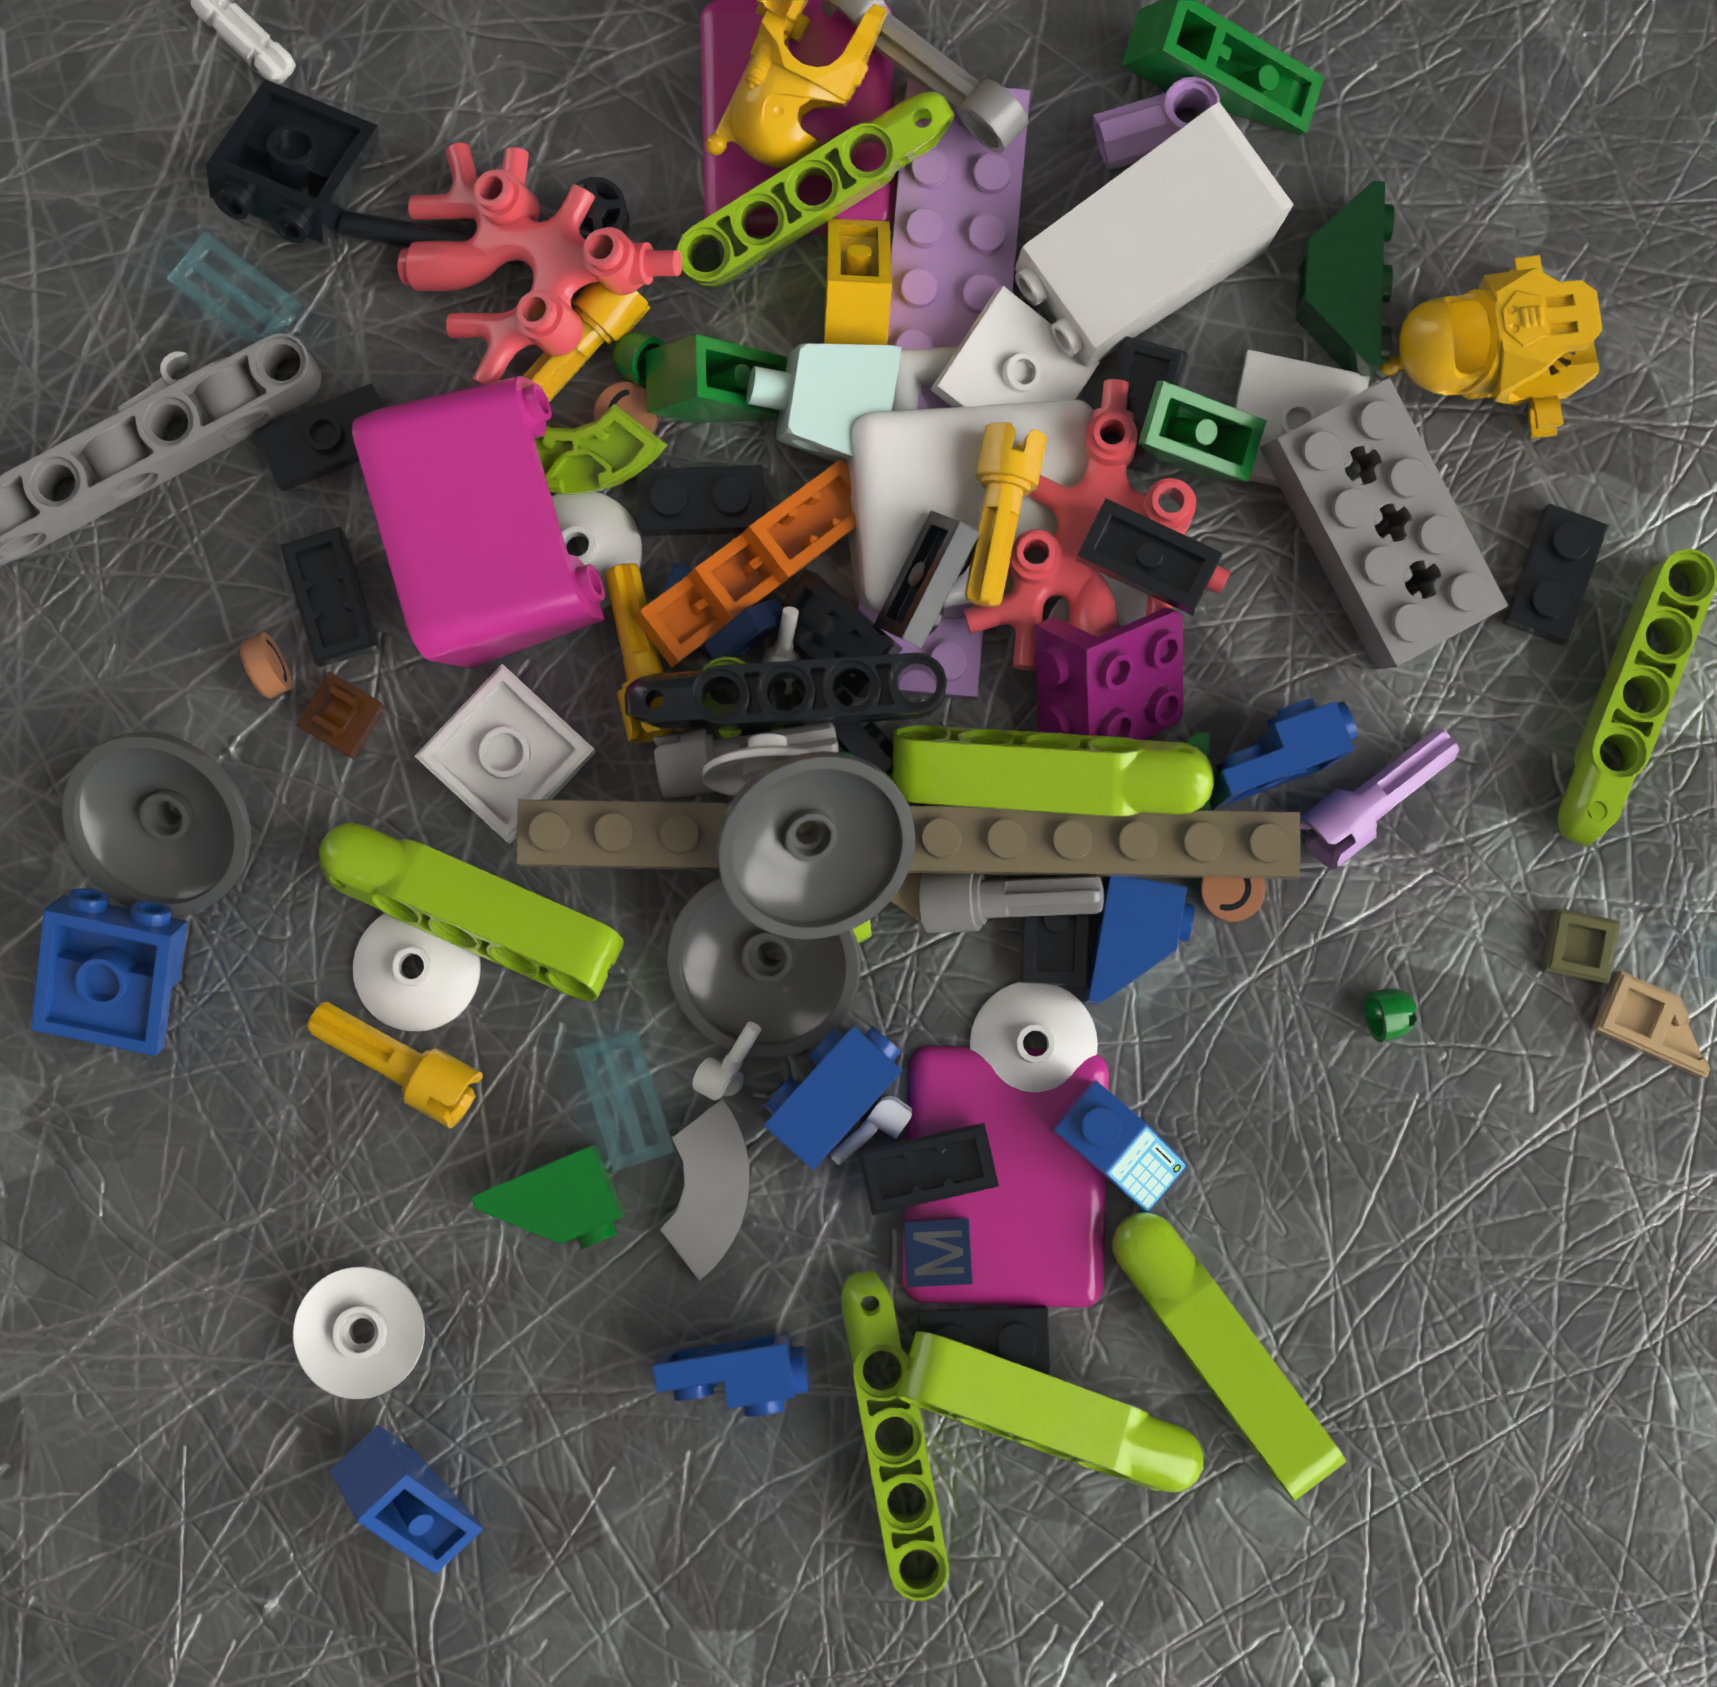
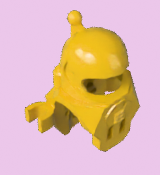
[705,0,887,169]
[1379,255,1602,439]

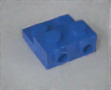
[1210,698,1357,810]
[31,888,188,1056]
[652,1332,810,1417]

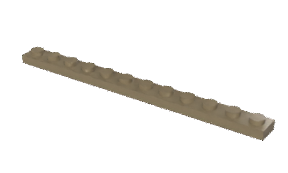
[516,799,1300,879]

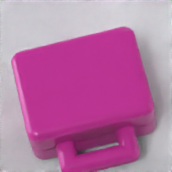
[700,0,897,236]
[902,1045,1109,1308]

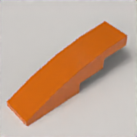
[633,458,856,668]

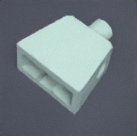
[746,343,902,463]

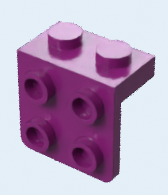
[1034,607,1183,740]

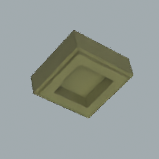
[1540,908,1620,985]

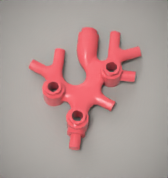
[397,143,682,385]
[963,379,1231,671]

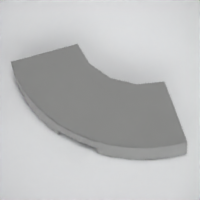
[660,1098,750,1281]

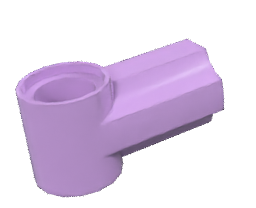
[1093,77,1220,171]

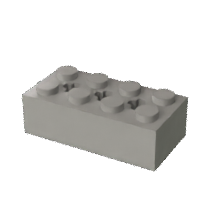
[1259,377,1508,669]

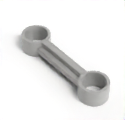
[821,0,1029,153]

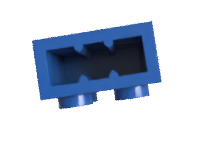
[764,1026,903,1170]

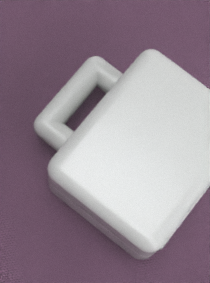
[845,346,1109,614]

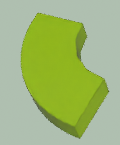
[534,404,668,495]

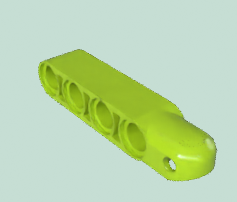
[677,91,955,288]
[1557,548,1717,847]
[892,725,1214,816]
[318,823,625,1002]
[1112,1212,1347,1501]
[841,1269,949,1601]
[896,1332,1204,1493]

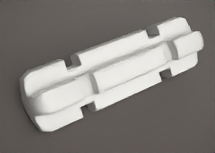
[190,0,296,85]

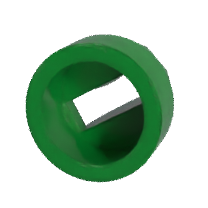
[612,332,665,386]
[1363,988,1417,1042]

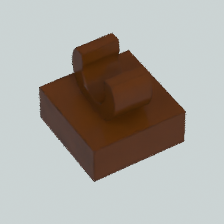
[296,672,387,760]

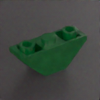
[1296,181,1395,382]

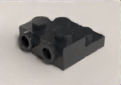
[206,79,378,244]

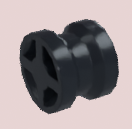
[568,177,630,240]

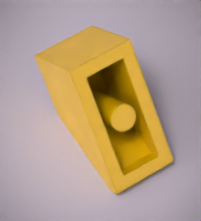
[824,218,892,345]

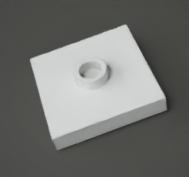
[930,286,1100,407]
[1234,350,1370,487]
[415,664,596,844]

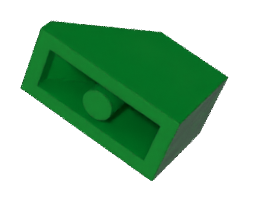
[645,334,788,423]
[1138,381,1267,482]
[470,1145,627,1250]

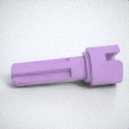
[1300,728,1459,869]

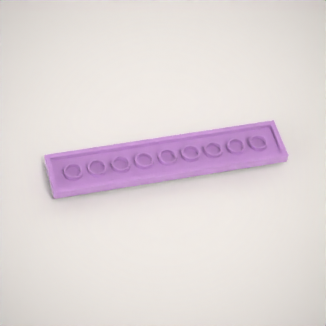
[859,78,1030,700]

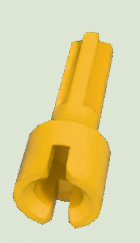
[523,282,651,403]
[964,422,1047,607]
[605,563,690,744]
[307,1002,483,1128]

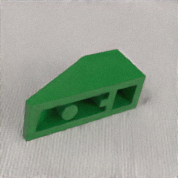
[1121,0,1324,135]

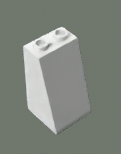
[1015,102,1294,368]

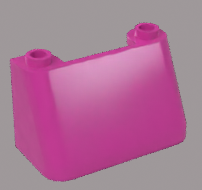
[352,376,605,669]

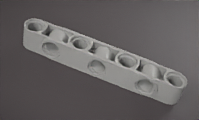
[0,333,322,567]

